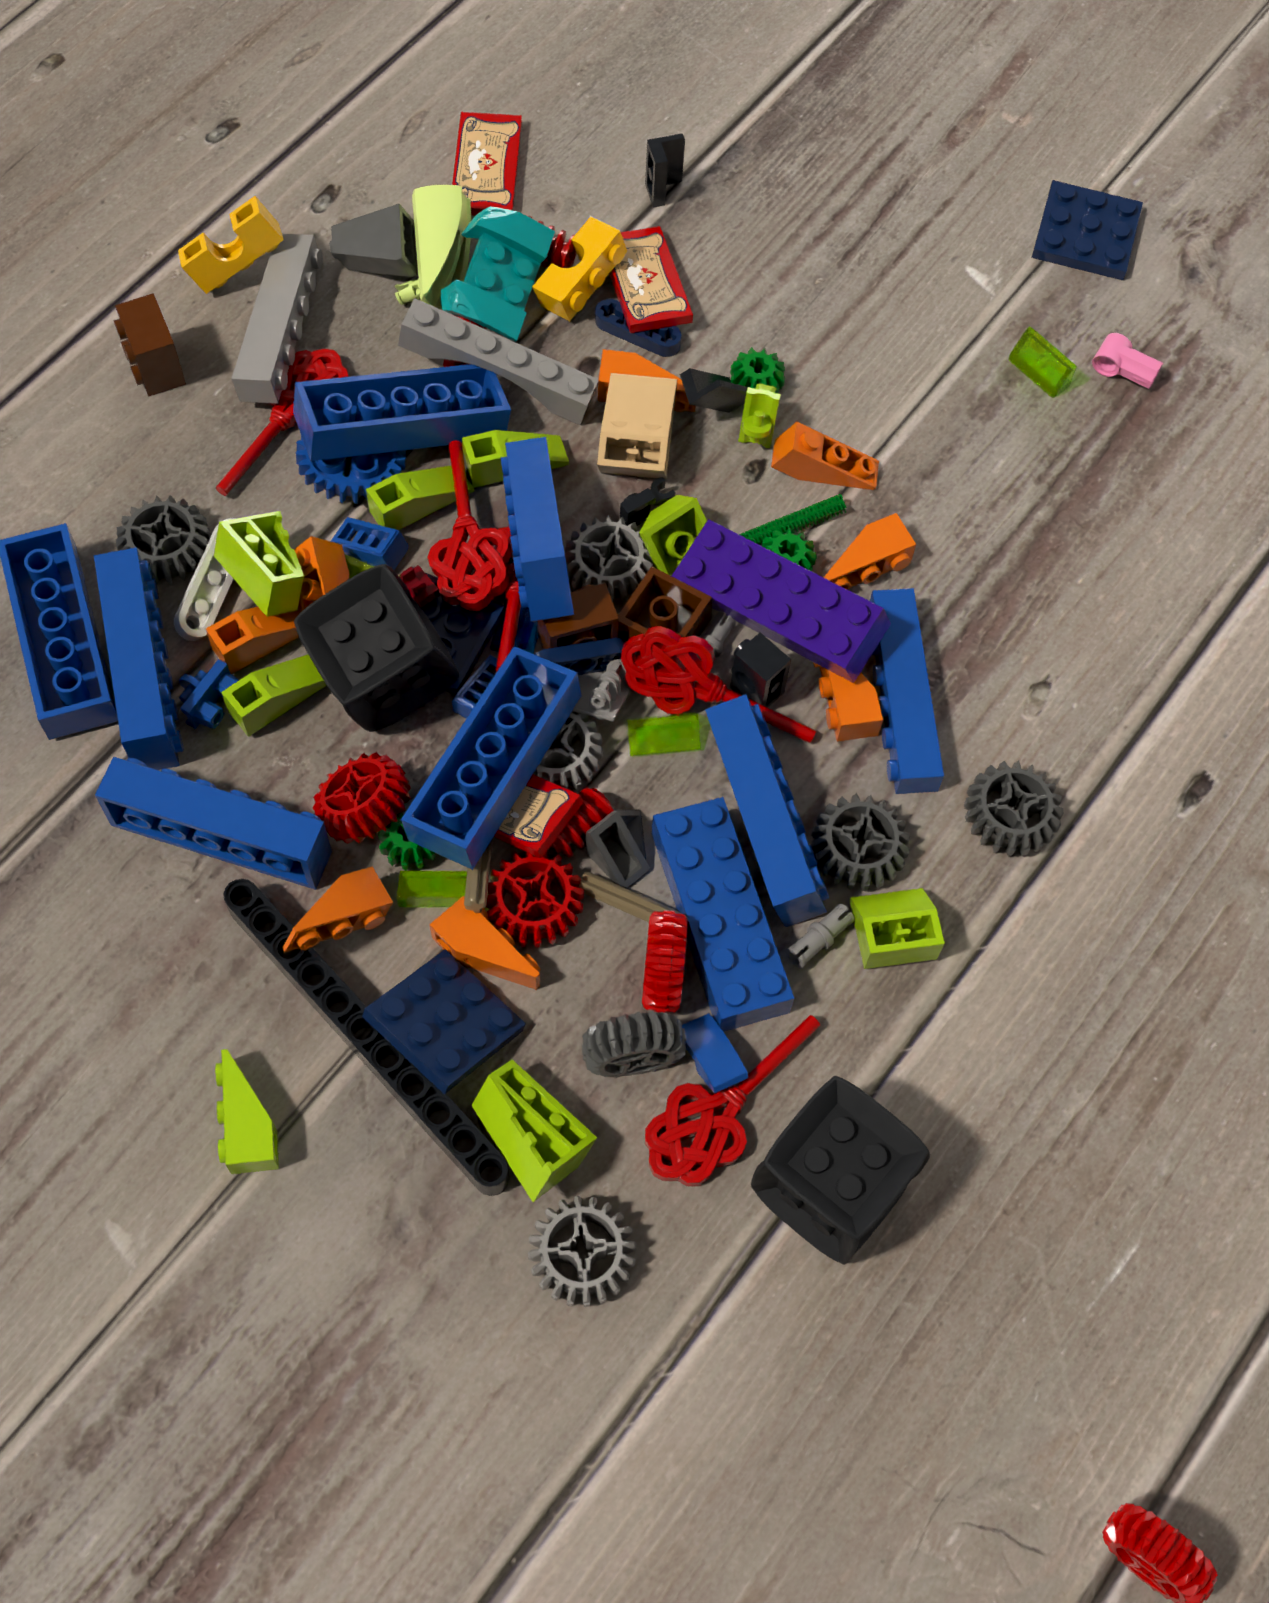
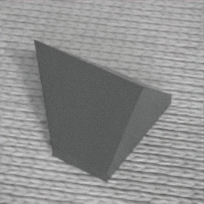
[586,810,651,888]

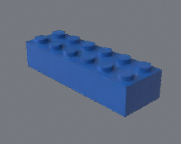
[293,364,511,461]
[500,437,574,621]
[0,523,118,740]
[94,547,184,770]
[401,646,582,870]
[705,694,829,927]
[95,757,332,890]
[651,797,794,1032]

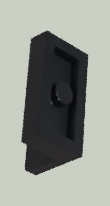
[645,133,685,208]
[680,368,755,413]

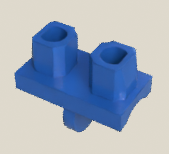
[179,659,239,729]

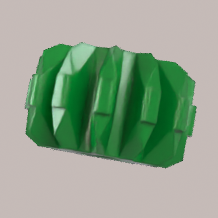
[730,347,785,394]
[762,527,817,571]
[378,812,435,871]

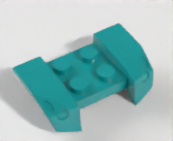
[441,206,555,342]

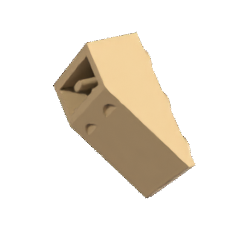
[597,373,677,479]

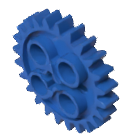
[296,436,406,504]

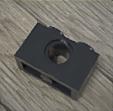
[730,632,791,708]

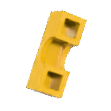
[178,196,284,294]
[532,216,627,321]

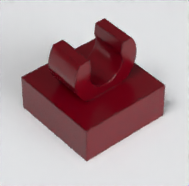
[399,565,440,608]

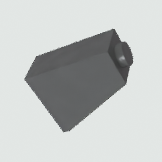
[329,204,417,277]

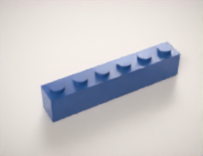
[870,588,944,794]

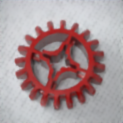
[312,752,411,844]
[486,852,584,948]
[642,910,688,1013]
[1102,1503,1218,1603]

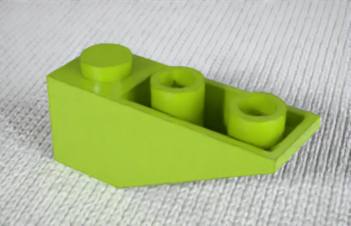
[462,430,569,488]
[366,465,474,530]
[221,654,327,737]
[215,1049,279,1174]

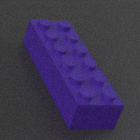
[672,519,891,683]

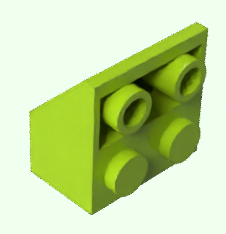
[849,888,945,969]

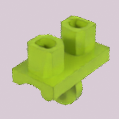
[738,383,781,448]

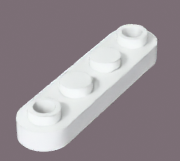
[174,518,236,641]

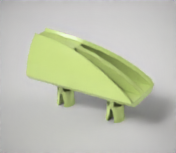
[394,185,471,310]

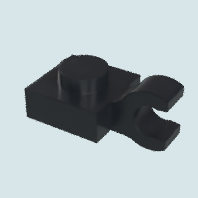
[620,477,676,526]

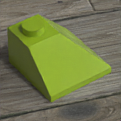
[639,495,707,576]

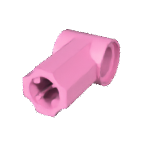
[1092,333,1163,389]

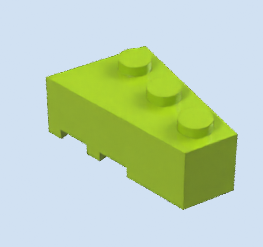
[214,511,304,617]
[471,1059,597,1202]

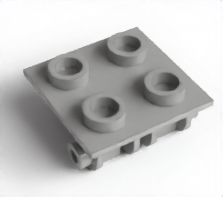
[573,659,632,721]

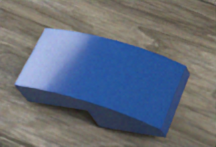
[682,1013,749,1093]

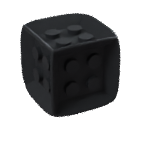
[294,564,460,732]
[751,1076,930,1265]

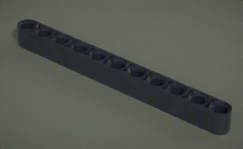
[223,879,509,1196]

